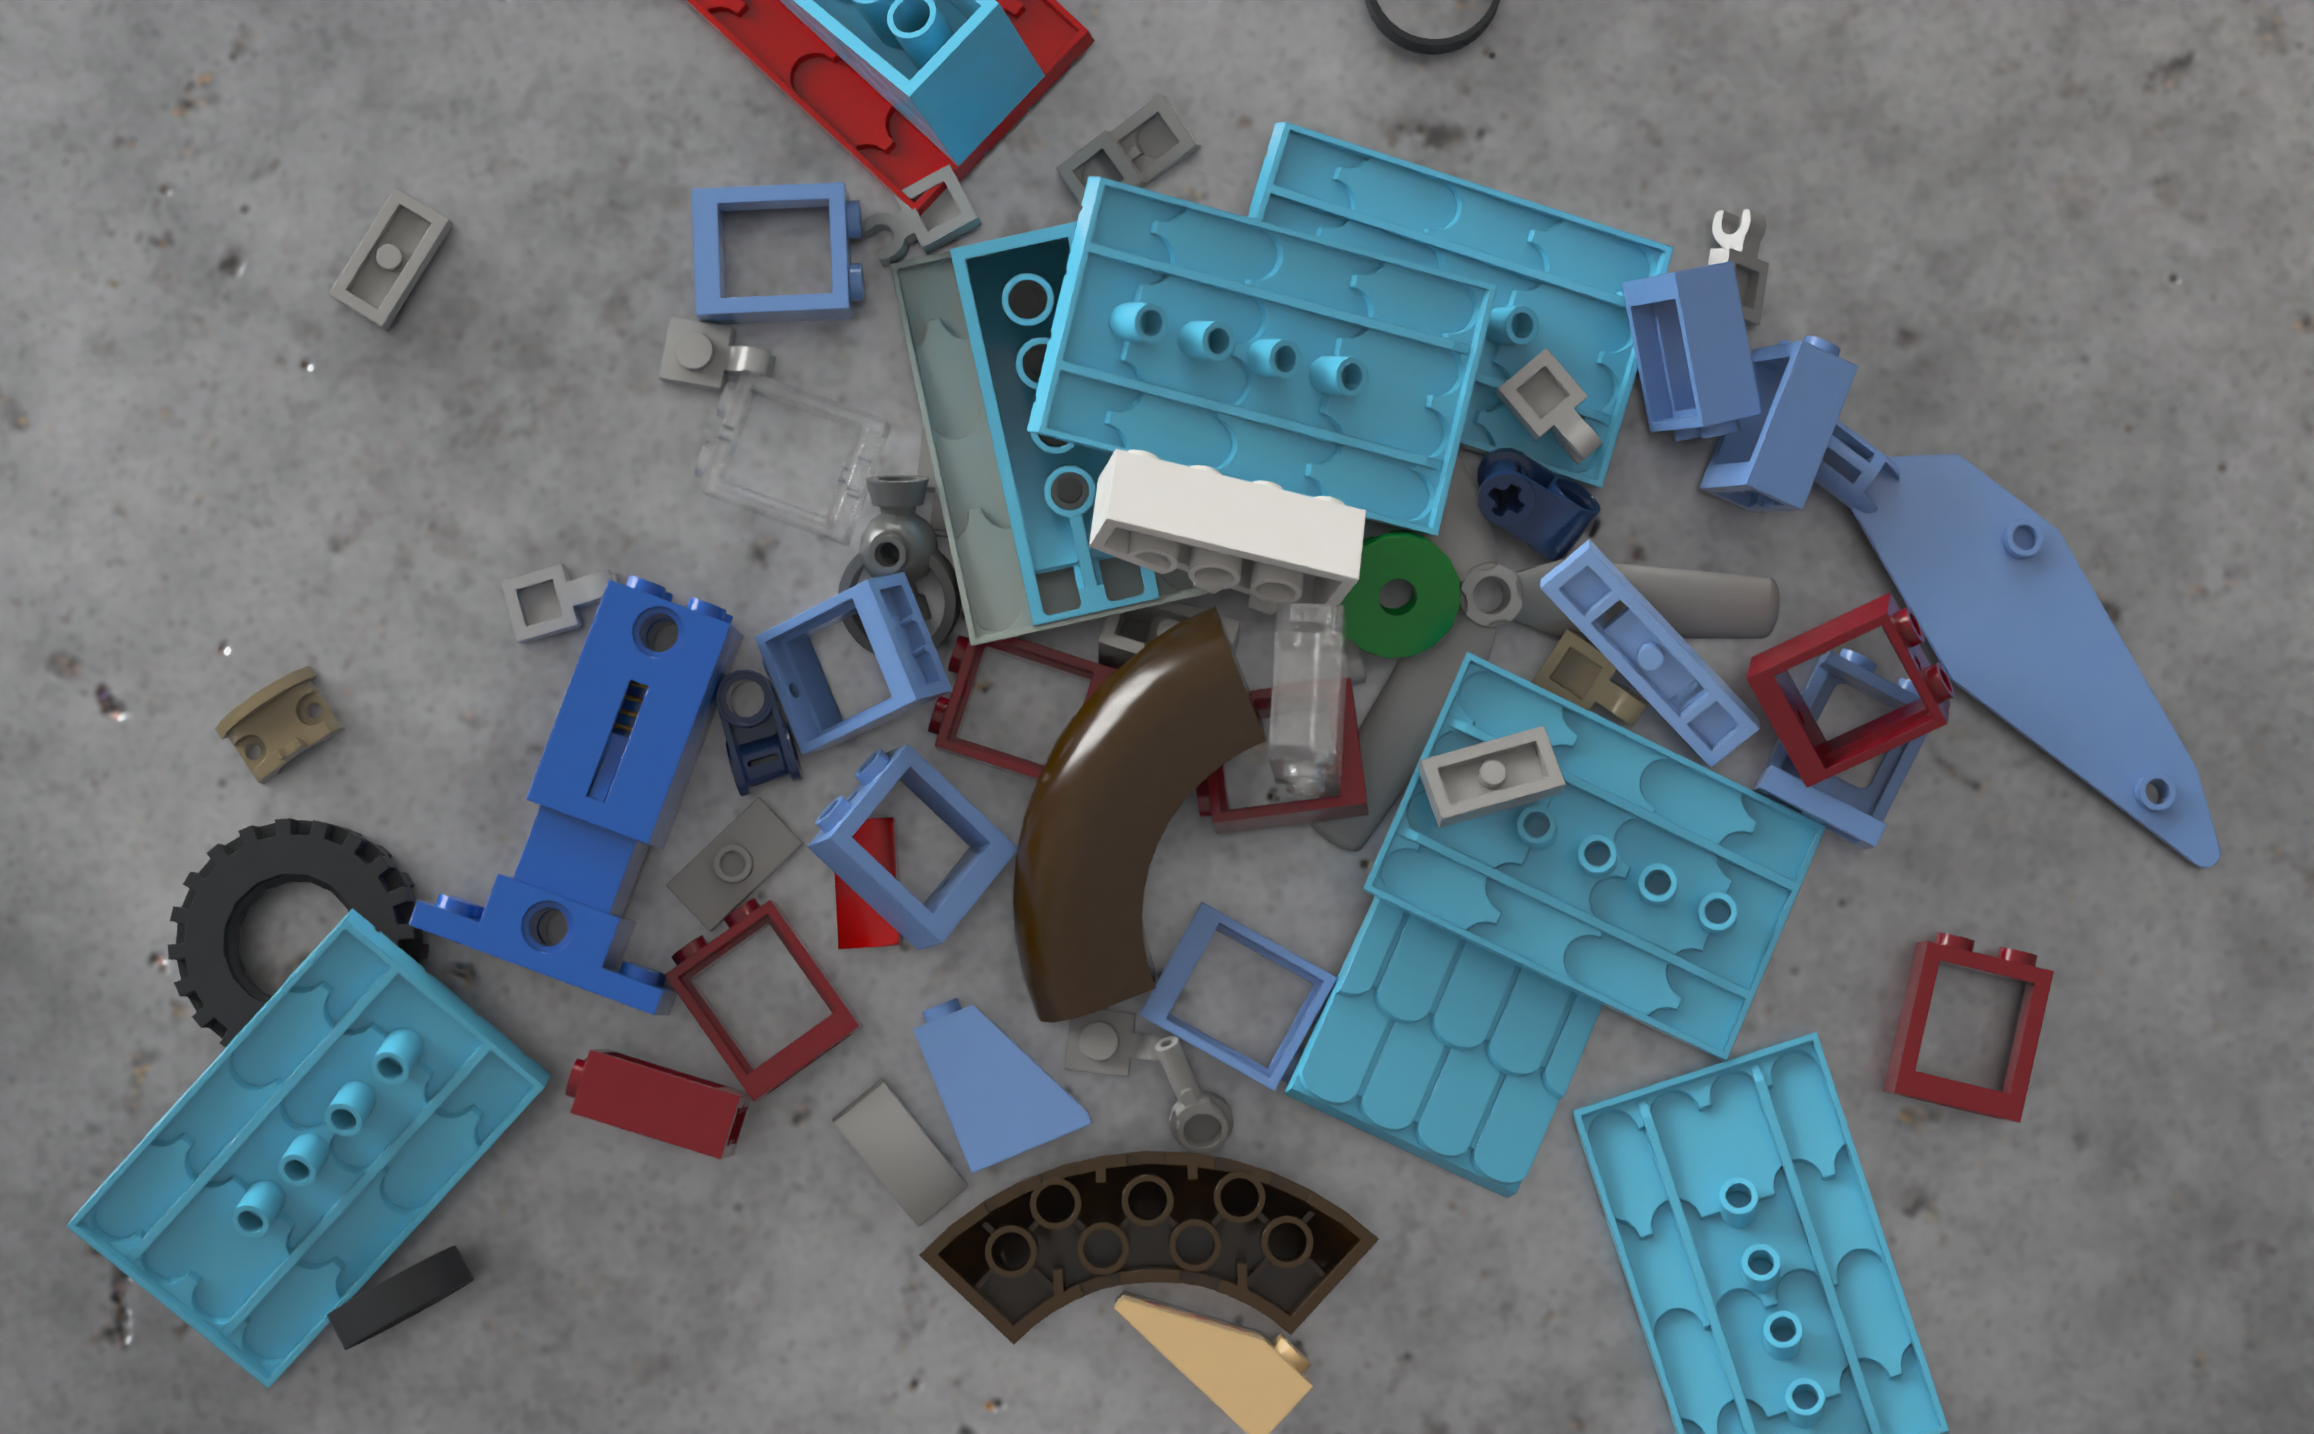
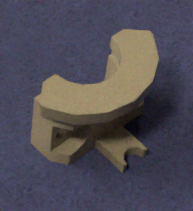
[215,666,345,784]

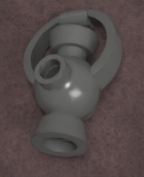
[838,475,962,654]

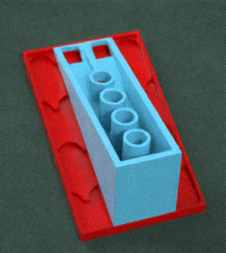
[684,0,1095,216]

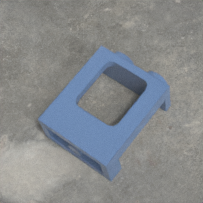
[1752,648,1928,850]

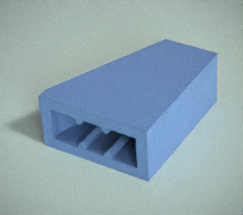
[913,998,1093,1173]

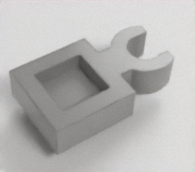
[860,164,982,266]

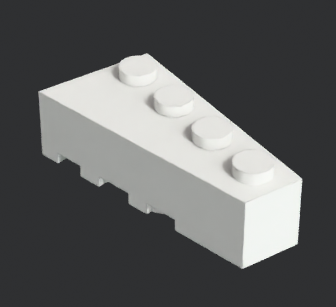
[1089,449,1366,633]

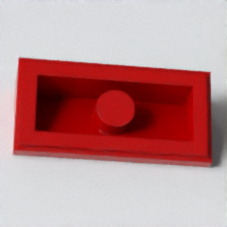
[834,817,903,950]

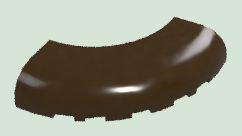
[1013,606,1266,1023]
[919,1151,1379,1344]

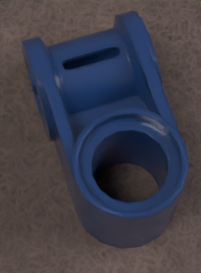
[1477,448,1601,561]
[716,669,803,797]

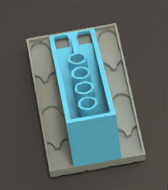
[889,221,1224,646]

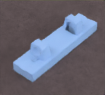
[1540,539,1760,767]

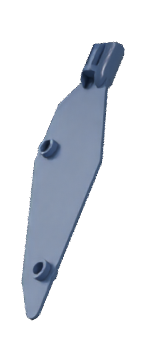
[1814,419,2221,868]

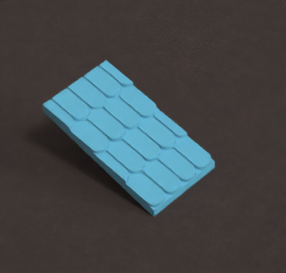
[1247,122,1674,488]
[1027,177,1498,536]
[1363,652,1826,1061]
[1283,897,1603,1198]
[66,908,552,1389]
[1573,1032,1949,1434]

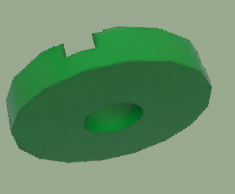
[1334,530,1460,658]

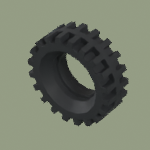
[168,818,429,1047]

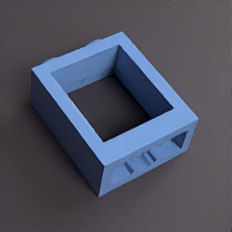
[691,182,864,325]
[1622,261,1762,441]
[1699,336,1858,513]
[755,572,953,755]
[807,744,1018,951]
[1139,902,1337,1091]

